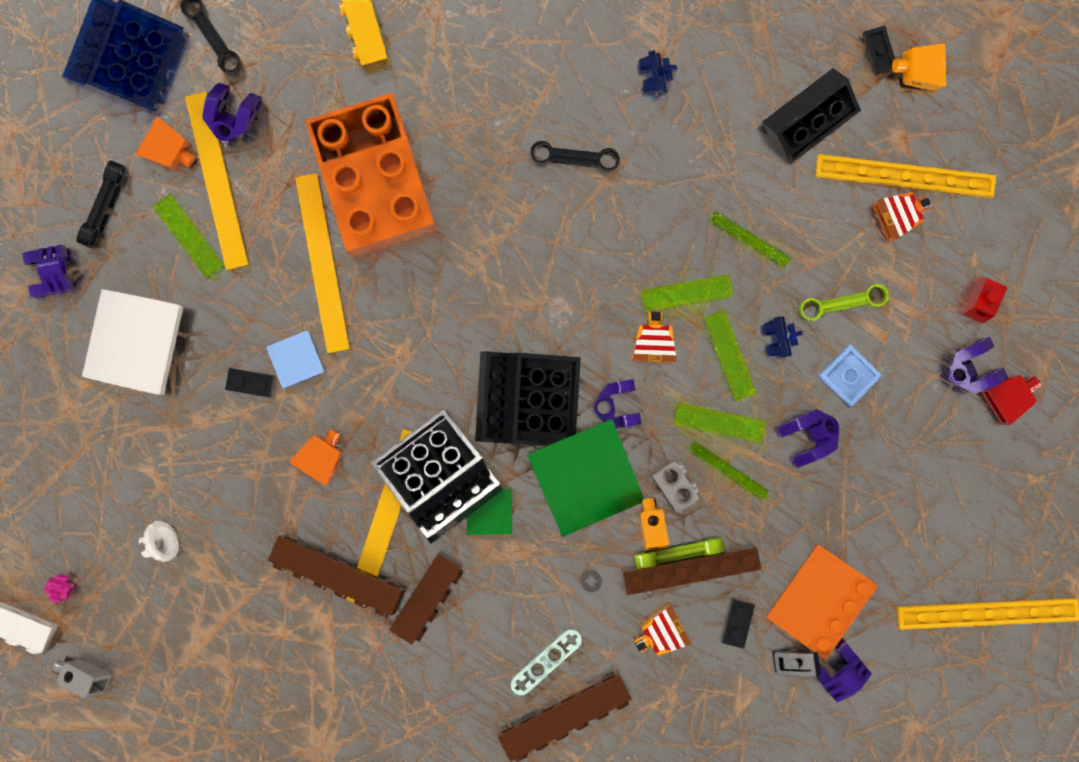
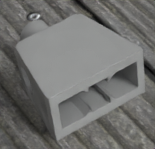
[52,660,113,699]

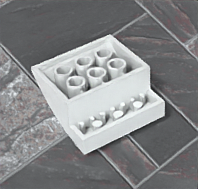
[82,289,184,395]

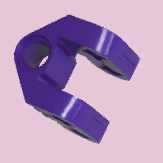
[202,82,262,141]
[22,245,74,298]
[949,336,1008,394]
[592,379,642,428]
[776,409,839,468]
[815,638,872,703]

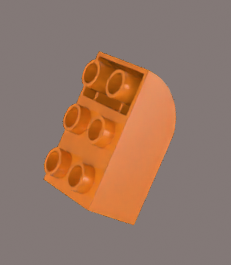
[305,93,437,257]

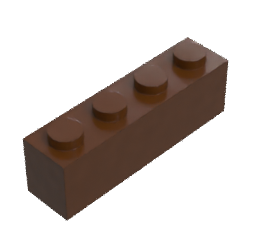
[389,552,463,645]

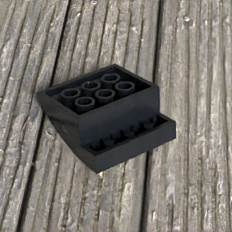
[475,351,581,446]
[371,409,503,544]

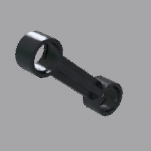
[180,0,242,75]
[530,141,620,172]
[76,160,126,248]

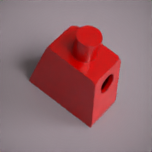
[962,276,1008,324]
[982,375,1041,425]

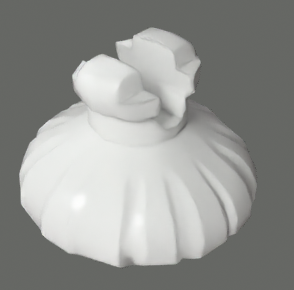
[138,520,179,562]

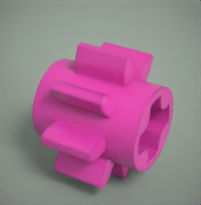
[44,574,73,603]

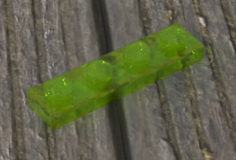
[152,194,225,279]
[641,274,734,312]
[703,310,757,401]
[673,403,766,443]

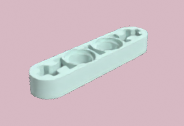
[511,628,582,696]

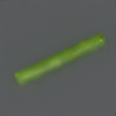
[710,210,792,268]
[688,441,769,500]

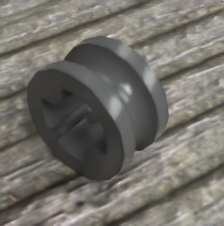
[581,571,602,592]

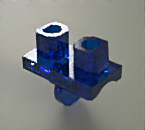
[639,50,678,94]
[764,316,803,358]

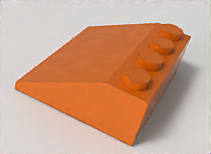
[766,544,878,660]

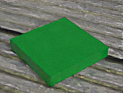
[467,489,512,535]

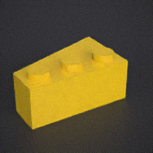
[339,0,388,65]

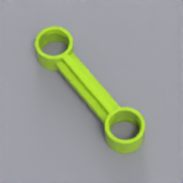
[798,284,889,321]
[634,537,725,569]

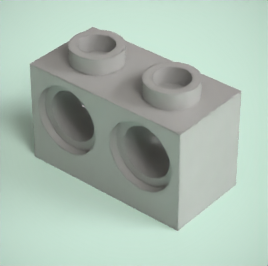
[651,460,700,514]

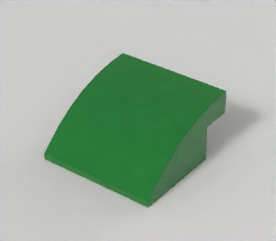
[527,419,644,537]

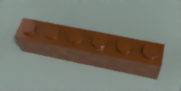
[268,535,406,617]
[622,545,762,595]
[498,672,632,762]

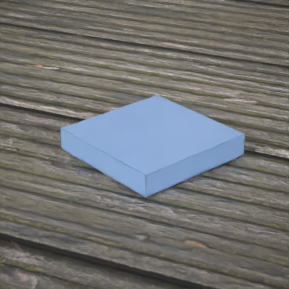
[266,330,325,389]
[818,344,882,408]

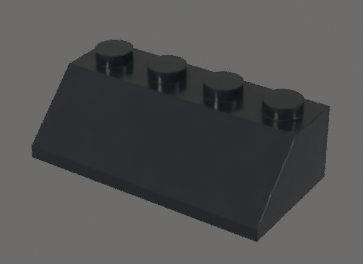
[762,68,861,164]

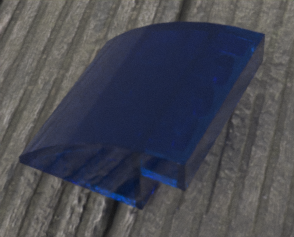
[61,0,184,111]

